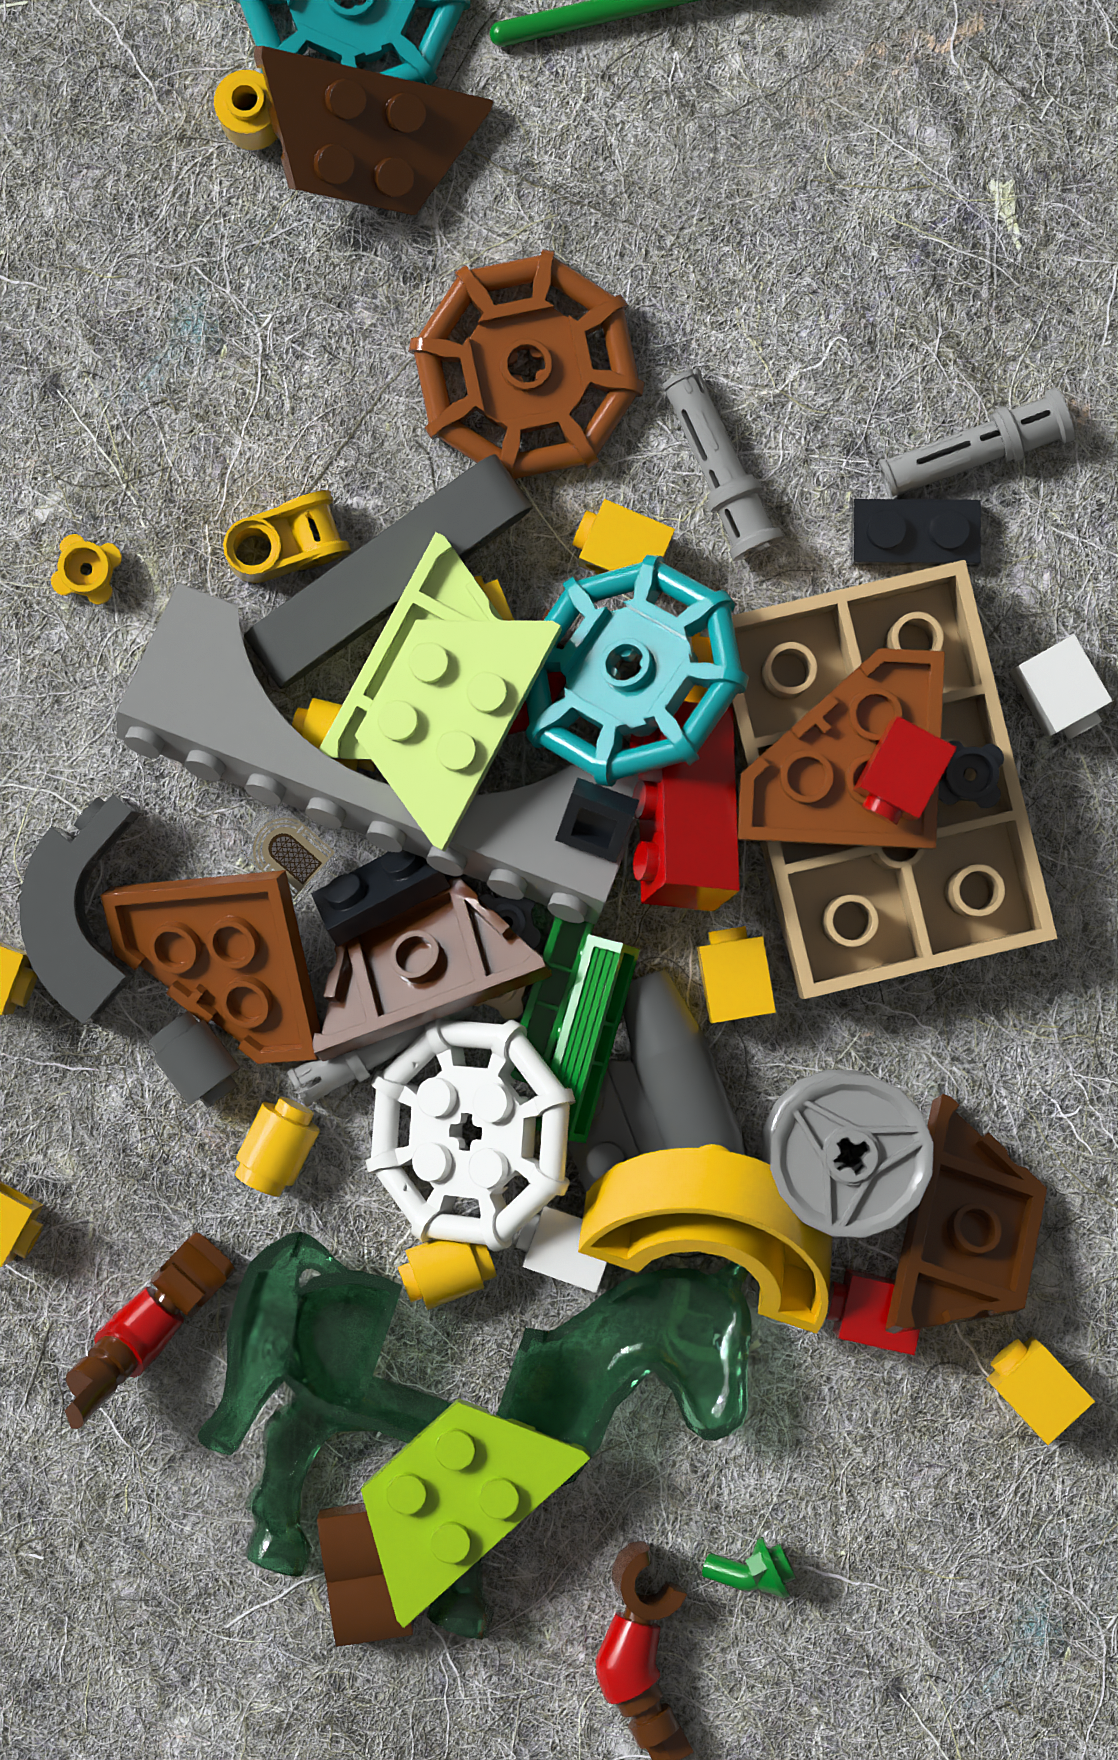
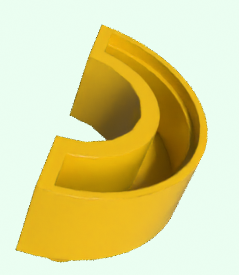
[578,1144,833,1334]

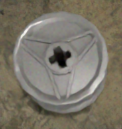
[761,1069,933,1238]

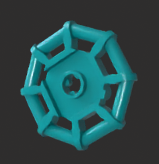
[234,0,471,85]
[526,555,749,787]

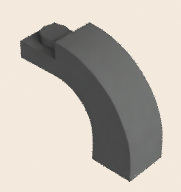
[20,794,141,1025]

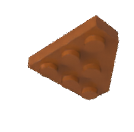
[737,648,945,849]
[100,870,322,1064]

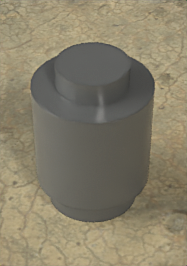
[148,1011,241,1109]

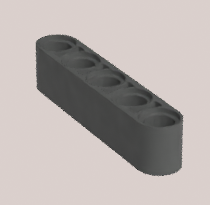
[244,454,533,689]

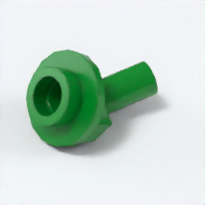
[702,1537,797,1599]

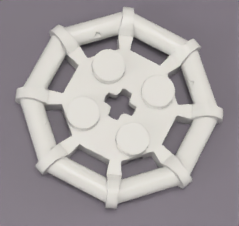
[365,1016,576,1252]

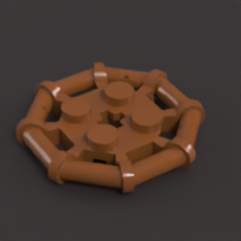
[408,249,645,479]

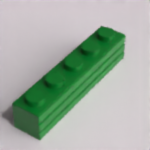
[510,917,595,1084]
[535,934,640,1144]

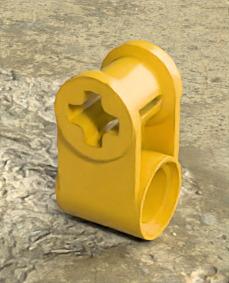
[223,490,351,584]

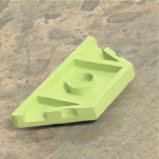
[319,532,503,760]
[355,620,562,852]

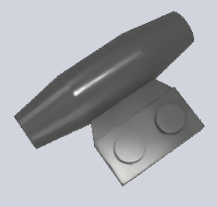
[567,968,746,1192]

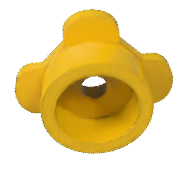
[51,534,122,605]

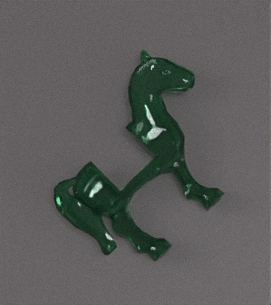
[197,1232,752,1640]

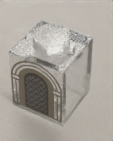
[239,804,344,904]

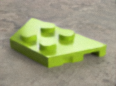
[361,1398,590,1628]

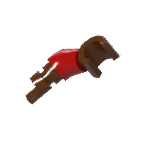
[64,1232,235,1429]
[595,1541,694,1760]

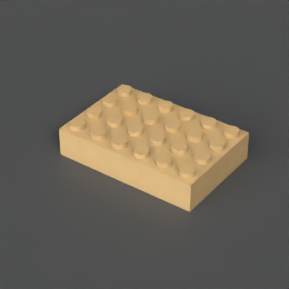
[729,560,1058,999]

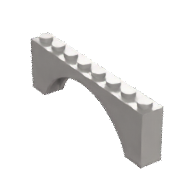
[117,582,638,925]

